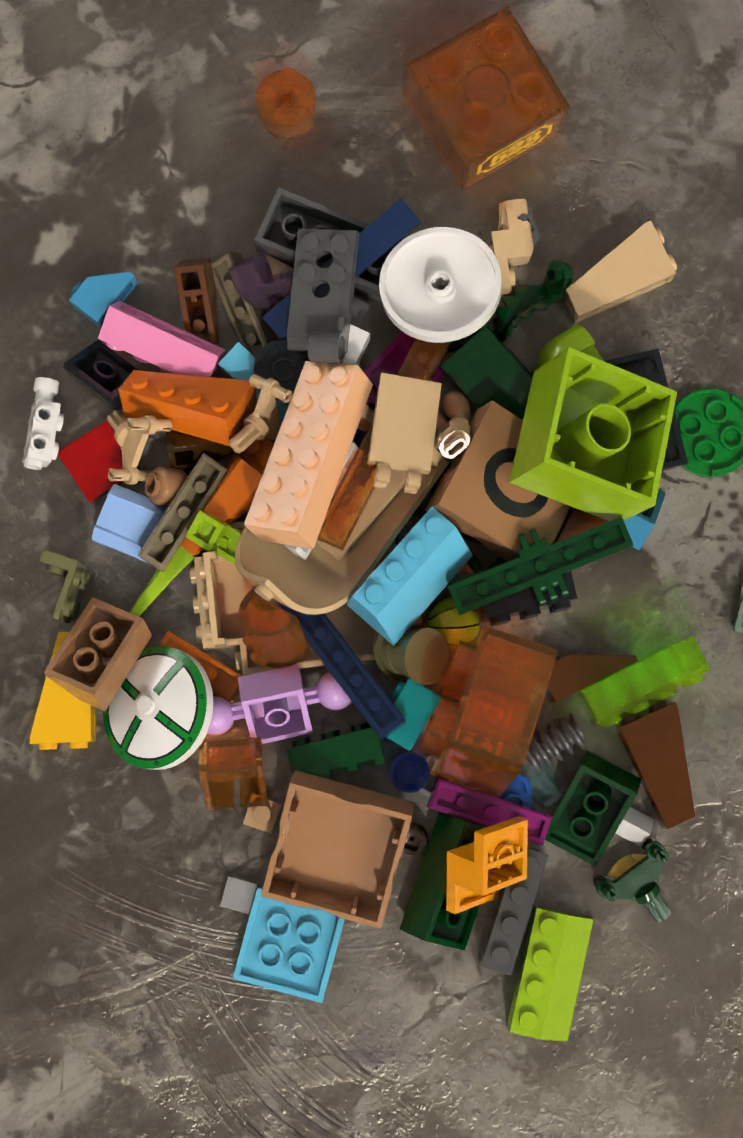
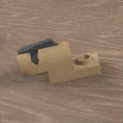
[489,199,540,297]

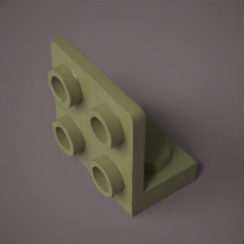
[39,549,90,624]

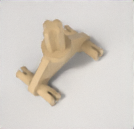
[229,373,292,453]
[107,410,172,485]

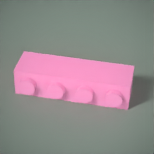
[98,301,226,377]

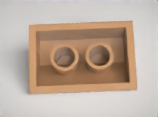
[43,597,152,711]

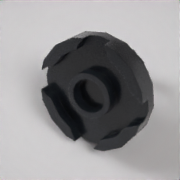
[253,340,310,400]

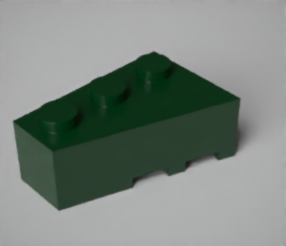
[286,723,385,778]

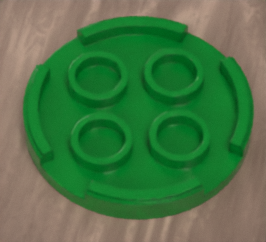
[674,388,743,477]

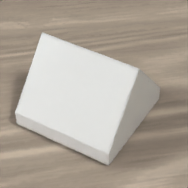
[616,807,654,847]

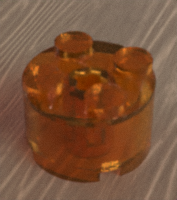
[256,67,316,139]

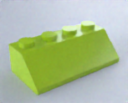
[507,905,594,1041]

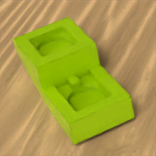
[185,510,242,566]

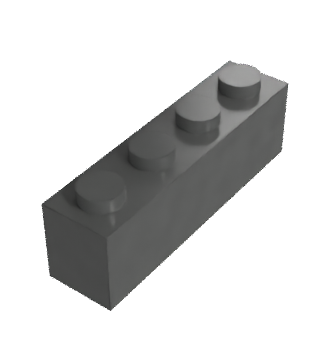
[479,847,548,976]

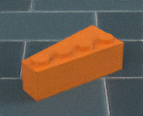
[119,370,257,446]

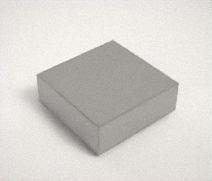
[220,875,258,914]

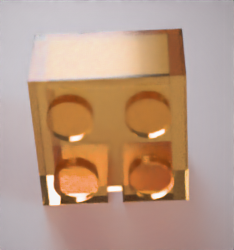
[199,737,268,811]

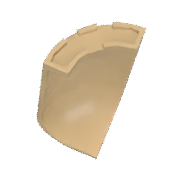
[235,404,449,615]

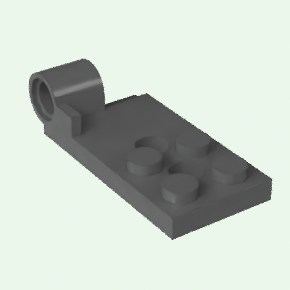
[287,229,360,364]

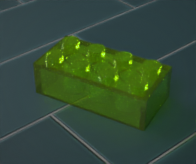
[575,636,711,728]

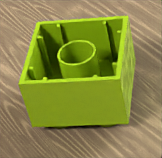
[509,347,677,521]

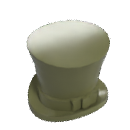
[373,625,450,685]

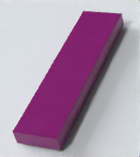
[427,777,552,846]

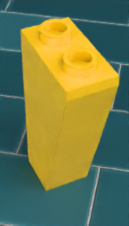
[30,632,96,750]

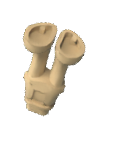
[434,391,471,459]

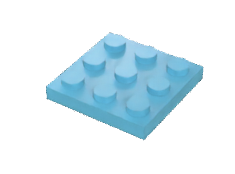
[232,887,345,1003]

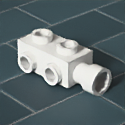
[22,377,64,470]

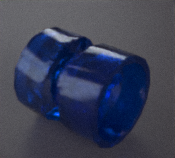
[388,752,430,793]

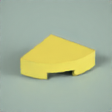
[607,853,646,878]

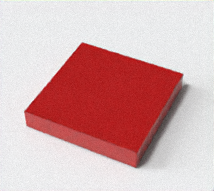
[58,420,139,503]

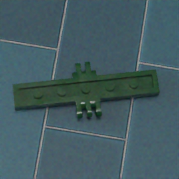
[447,517,634,616]

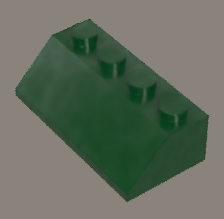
[400,811,486,951]

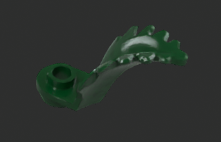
[493,260,573,343]

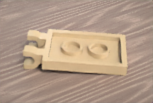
[367,372,442,494]

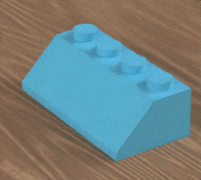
[347,507,473,646]

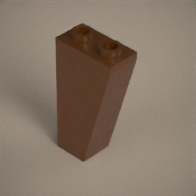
[616,699,695,829]

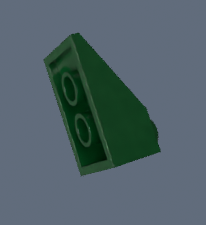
[545,750,641,866]

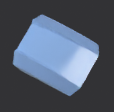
[91,484,168,563]

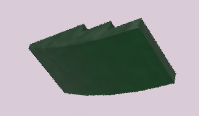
[441,326,534,420]

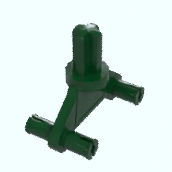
[593,839,671,923]

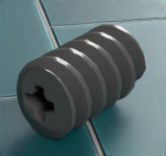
[517,712,586,773]

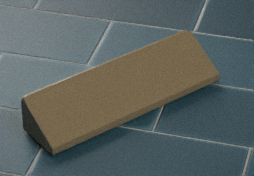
[211,252,278,357]
[137,453,228,572]

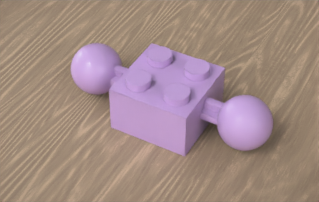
[207,664,351,746]

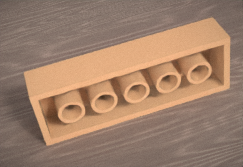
[244,361,373,549]

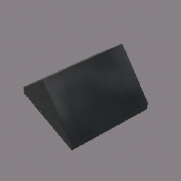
[63,340,139,410]

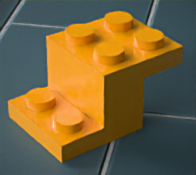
[446,816,528,914]

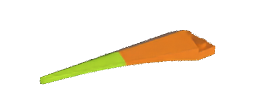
[129,438,275,617]

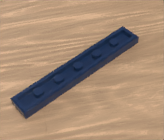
[262,198,421,340]
[275,600,407,741]

